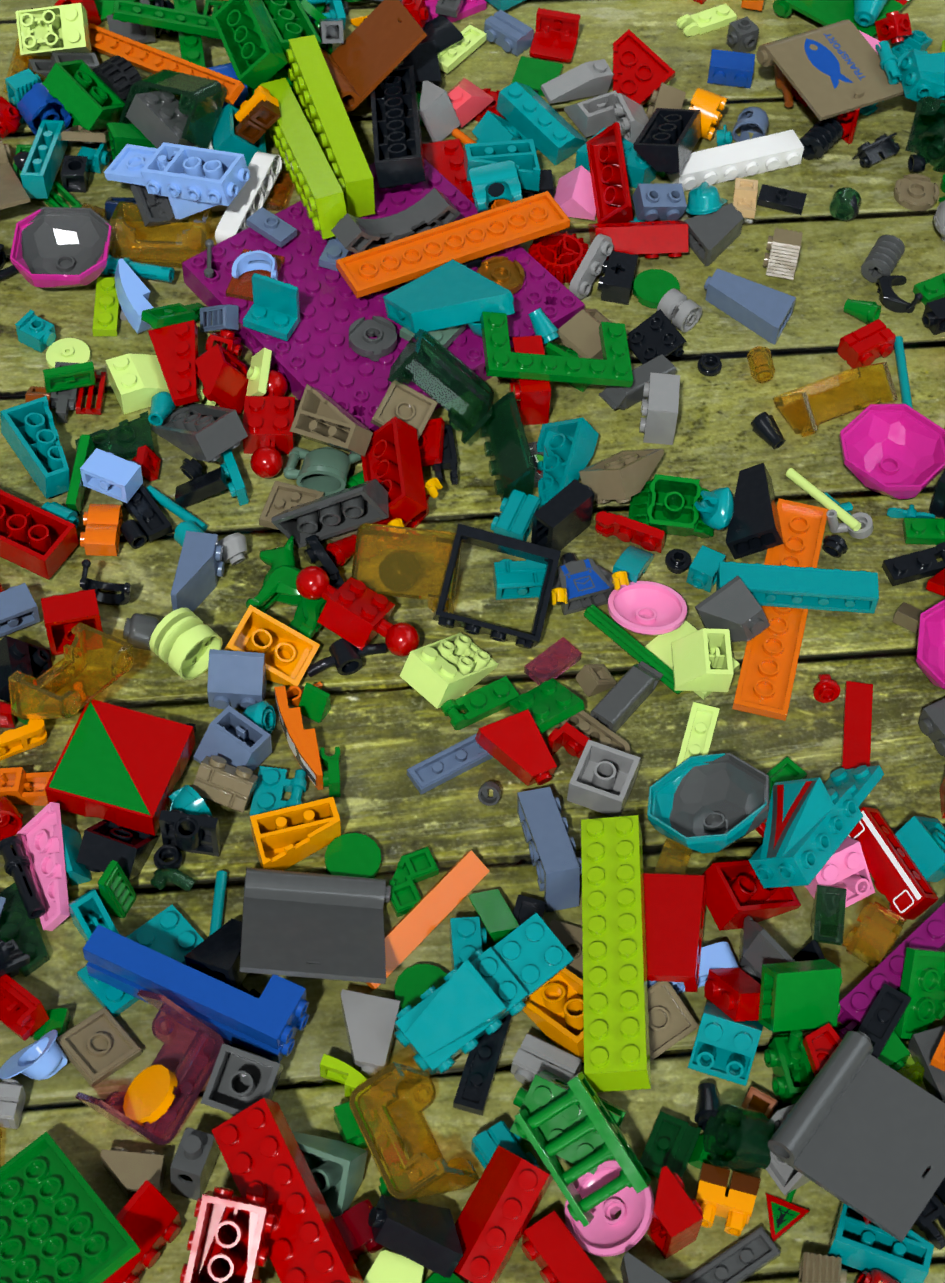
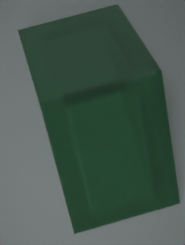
[810,885,846,945]

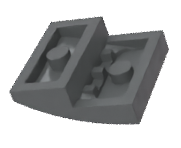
[130,184,192,227]

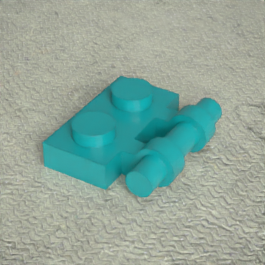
[250,766,307,816]

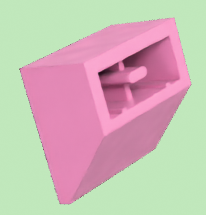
[805,837,875,916]

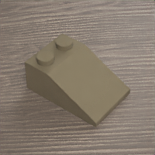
[579,449,664,504]

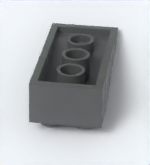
[149,403,248,463]

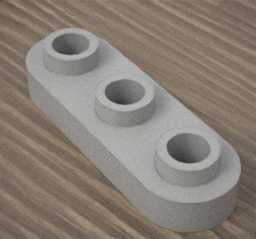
[569,234,613,299]

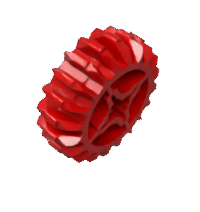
[528,231,589,285]

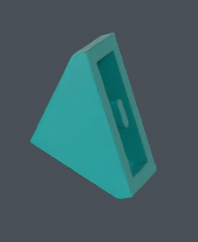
[68,889,119,942]

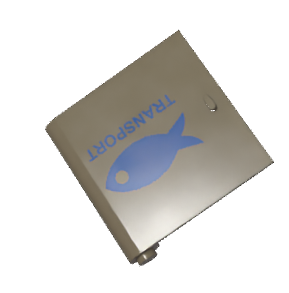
[756,19,904,121]

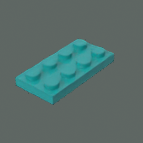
[77,904,204,1018]

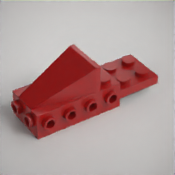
[180,1187,276,1283]

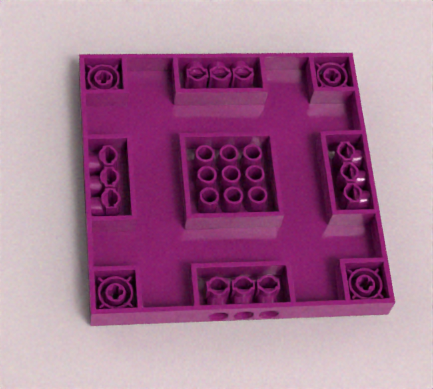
[182,159,585,454]

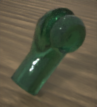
[150,868,195,892]

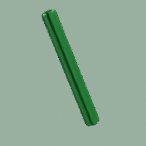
[584,605,683,694]

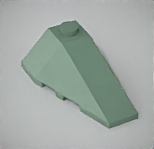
[292,1131,368,1218]

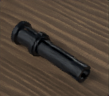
[0,836,46,919]

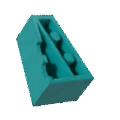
[575,127,657,188]
[464,139,540,191]
[827,1202,934,1283]

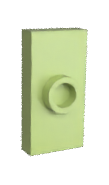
[246,348,272,396]

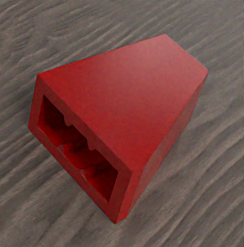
[475,709,557,786]

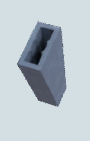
[704,268,796,345]

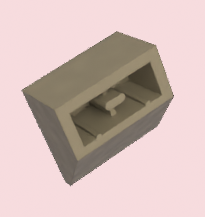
[557,309,629,360]

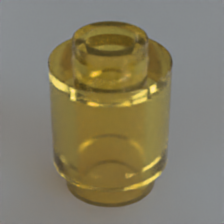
[747,346,775,383]

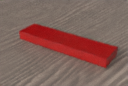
[841,681,873,769]

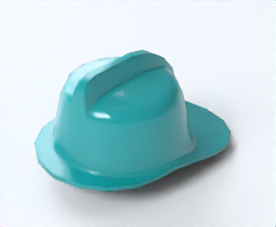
[685,182,728,215]

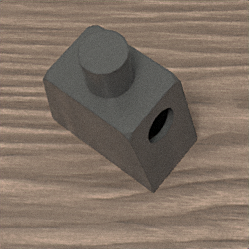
[170,1127,220,1201]

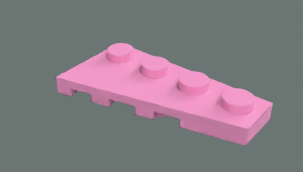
[16,802,70,931]

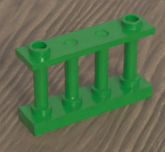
[514,1072,652,1227]

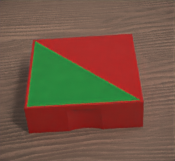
[45,698,196,836]

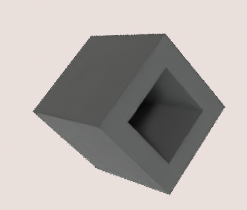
[319,18,344,44]

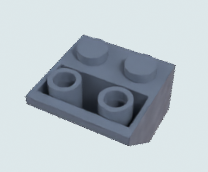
[193,705,272,771]

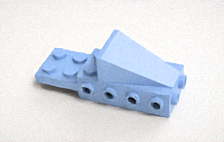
[104,142,250,220]

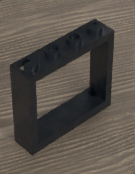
[433,523,561,649]

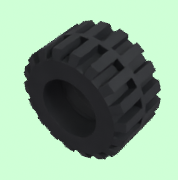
[92,55,147,119]

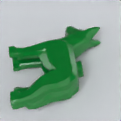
[246,536,327,639]

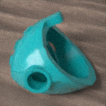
[168,784,212,816]

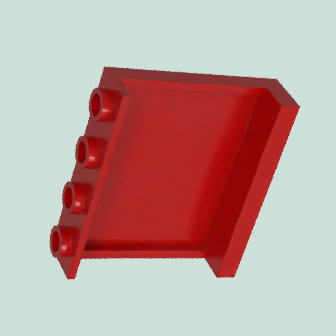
[643,873,707,992]

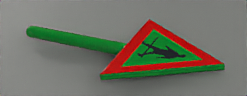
[766,1189,810,1242]

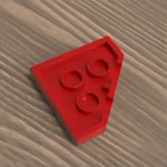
[613,29,675,106]

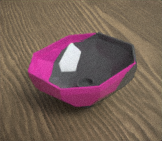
[10,207,112,288]

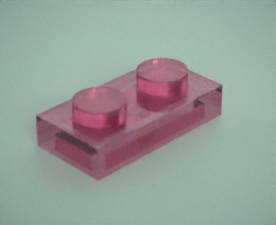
[524,637,582,685]

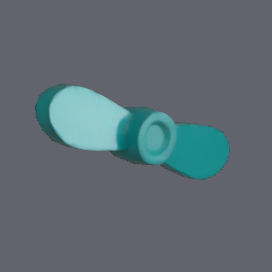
[887,505,935,518]

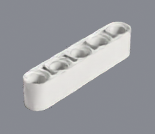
[215,152,282,244]

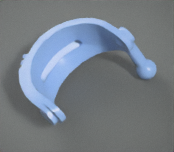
[231,250,278,280]

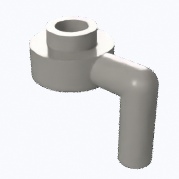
[826,509,874,539]

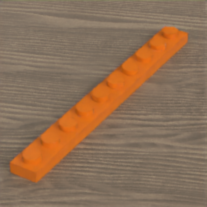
[88,23,245,105]

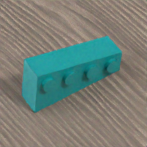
[0,396,69,499]

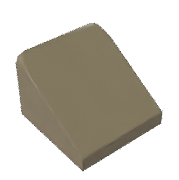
[892,602,924,633]
[576,664,616,697]

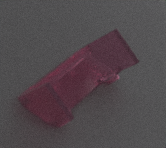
[75,989,224,1145]

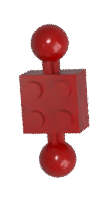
[243,370,296,478]
[296,566,419,657]

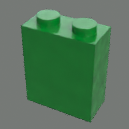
[758,959,842,1032]

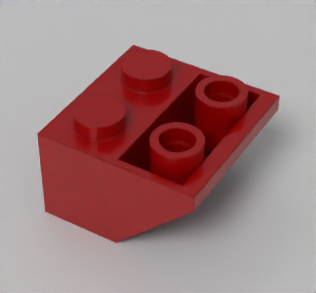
[195,343,248,416]
[647,1165,703,1259]

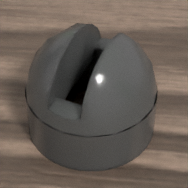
[478,781,501,806]

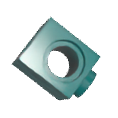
[687,545,726,593]

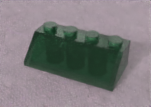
[479,392,535,501]

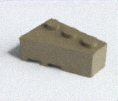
[290,384,373,457]

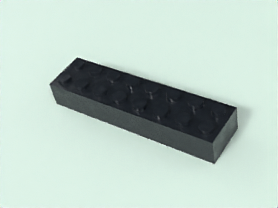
[370,66,426,188]

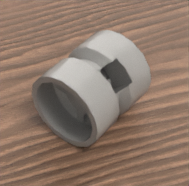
[657,288,702,333]

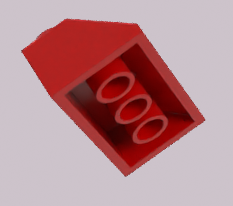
[588,220,688,260]
[361,416,428,524]
[454,1145,553,1283]
[102,1180,181,1283]

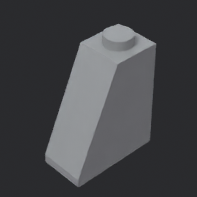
[341,989,401,1079]

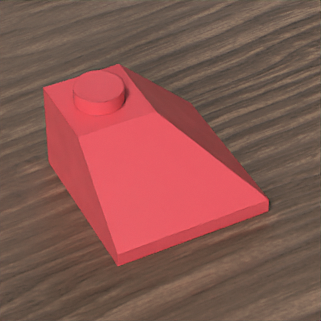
[447,78,494,128]

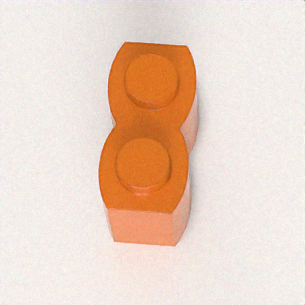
[80,504,123,556]

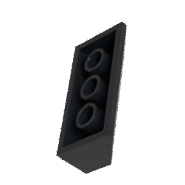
[633,108,701,175]

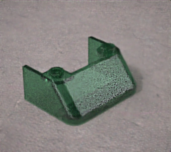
[119,69,227,149]
[388,329,494,444]

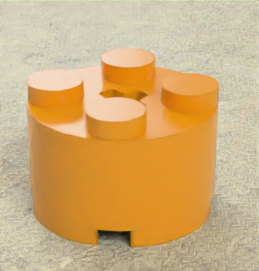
[689,88,728,141]

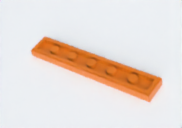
[366,850,490,990]

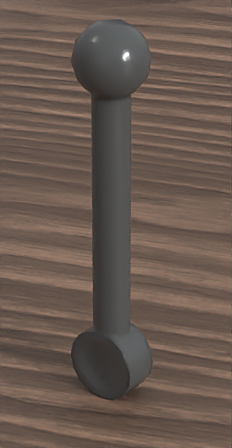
[204,239,214,278]

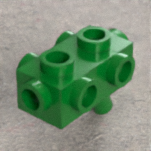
[764,1030,815,1105]

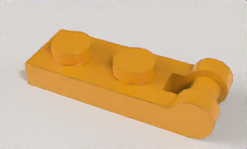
[0,716,48,761]

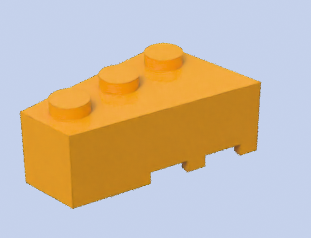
[250,797,341,871]

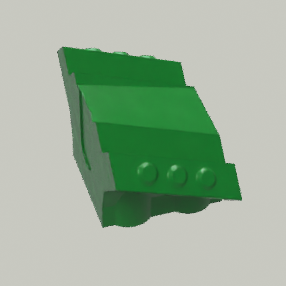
[628,474,714,538]

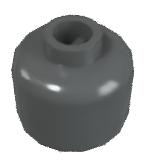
[122,613,159,650]

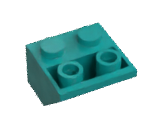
[688,1002,763,1086]

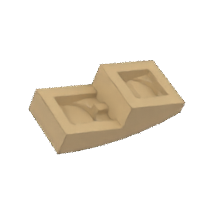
[733,178,758,219]

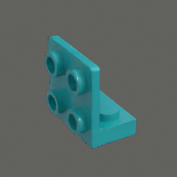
[243,273,300,341]

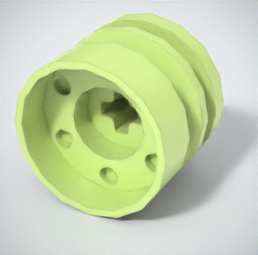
[149,608,223,680]

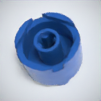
[17,83,72,136]

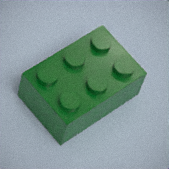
[42,60,128,131]

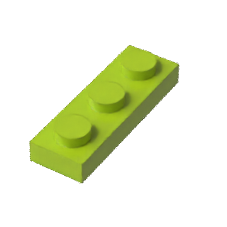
[92,277,120,336]

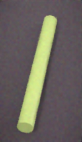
[786,468,862,531]

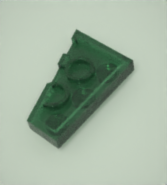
[75,411,154,459]
[0,882,50,977]

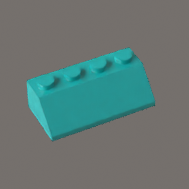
[496,81,587,166]

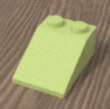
[105,353,170,414]

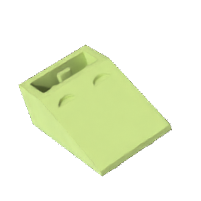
[16,3,92,56]
[400,633,498,709]

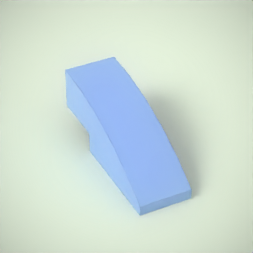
[114,258,153,334]

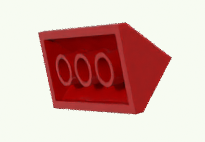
[586,122,634,223]

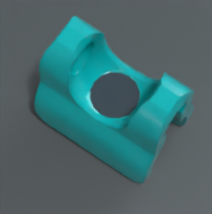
[469,161,523,212]

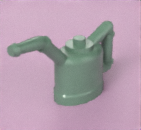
[283,447,361,496]

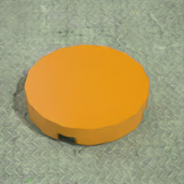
[123,1065,177,1125]

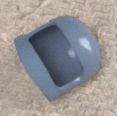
[732,107,769,142]

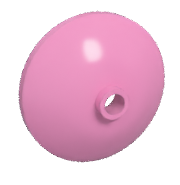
[608,581,687,636]
[565,1161,654,1257]

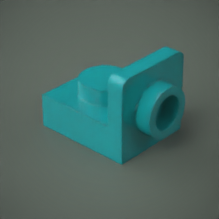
[77,142,110,174]

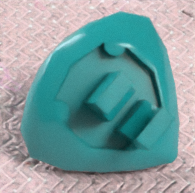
[694,487,734,530]

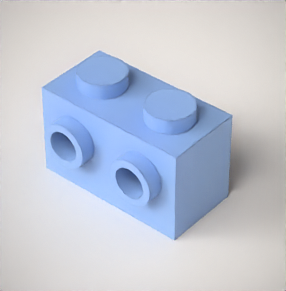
[80,448,143,503]

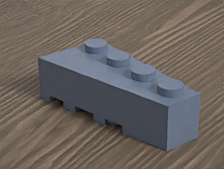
[517,787,582,913]

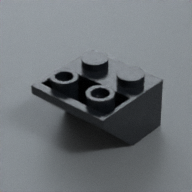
[0,636,57,704]

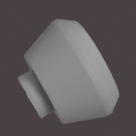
[219,532,248,566]

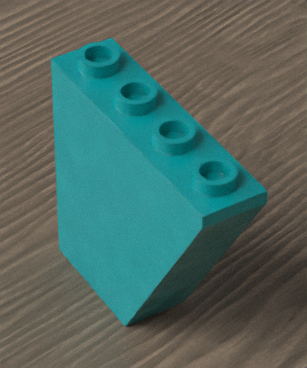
[383,260,515,334]

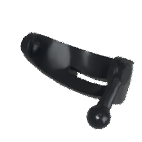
[877,275,923,313]
[80,559,132,606]

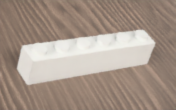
[667,129,804,191]

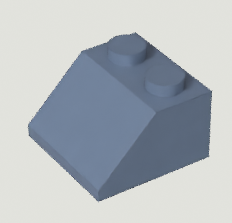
[207,649,267,710]

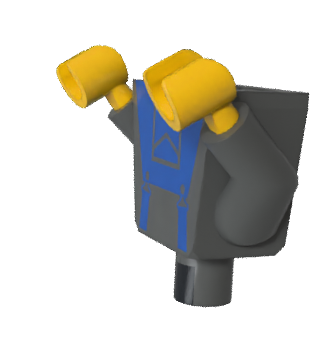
[550,553,630,615]

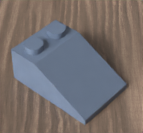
[170,531,225,612]

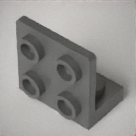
[107,0,156,43]

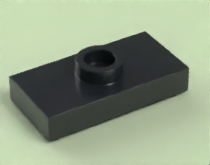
[757,184,807,215]

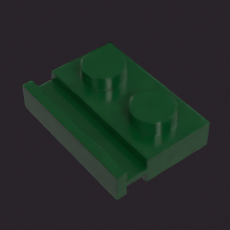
[640,1111,702,1180]

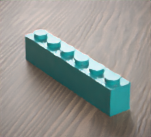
[716,561,879,614]

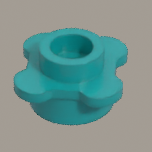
[716,124,732,146]

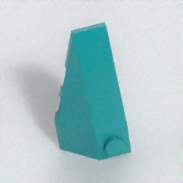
[537,418,599,507]

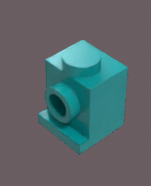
[15,310,57,353]

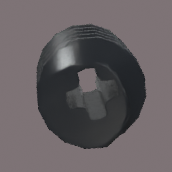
[800,117,844,160]

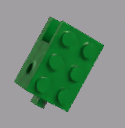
[510,1070,627,1174]

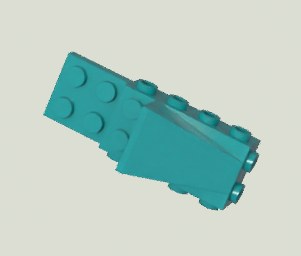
[898,48,945,112]
[394,912,574,1075]

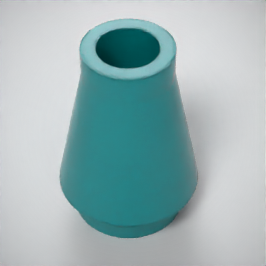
[528,308,559,346]
[148,392,176,426]

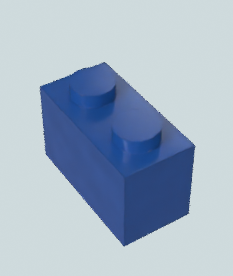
[707,49,755,88]

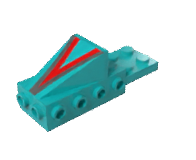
[749,765,884,888]

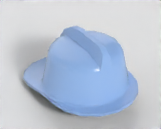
[0,1030,68,1081]

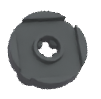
[349,316,397,361]

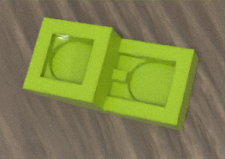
[320,1054,376,1106]

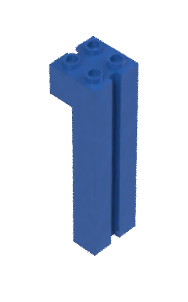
[83,925,309,1063]

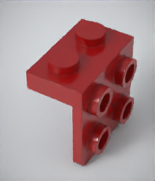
[529,8,581,63]

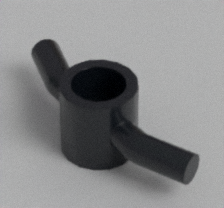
[306,638,387,677]

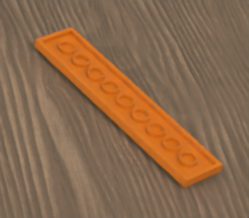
[336,191,570,298]
[732,498,829,721]

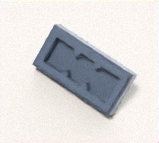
[246,207,297,248]

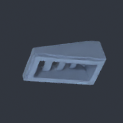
[200,304,239,333]

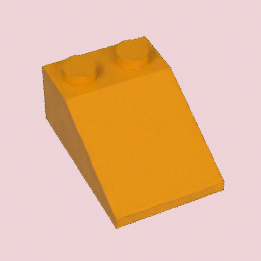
[224,605,320,687]
[523,968,584,1063]

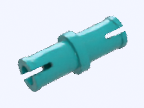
[875,40,903,85]

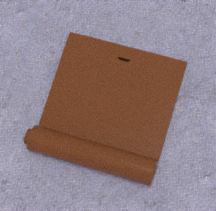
[320,0,427,112]

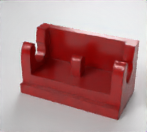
[0,974,50,1041]

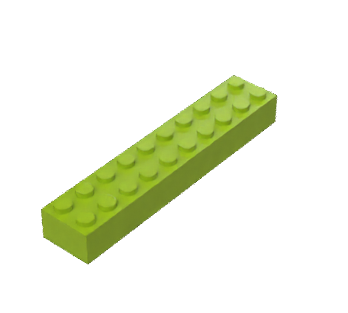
[286,35,375,217]
[260,77,347,240]
[581,815,651,1092]

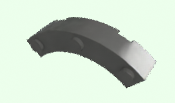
[331,187,461,253]

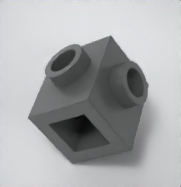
[726,17,759,53]

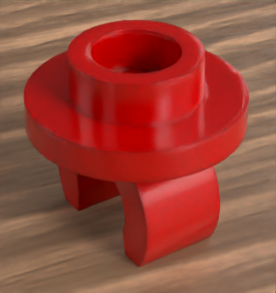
[813,674,840,703]

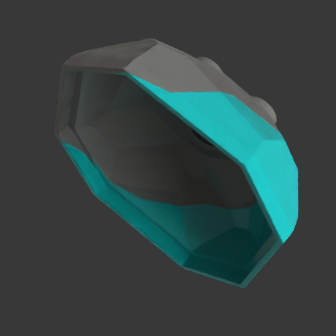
[647,753,770,854]

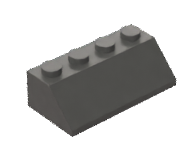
[271,479,389,548]

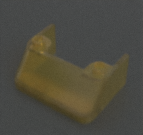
[773,362,898,437]

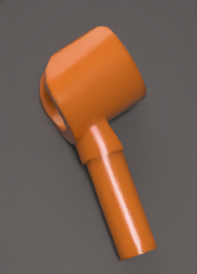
[286,681,323,707]

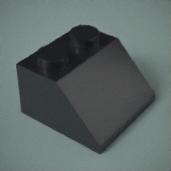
[77,819,159,880]

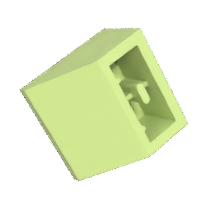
[671,628,734,692]

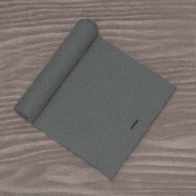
[239,867,391,984]
[768,1031,945,1243]

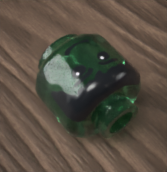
[829,187,861,222]

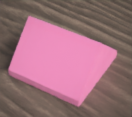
[554,165,596,220]

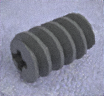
[861,235,905,283]

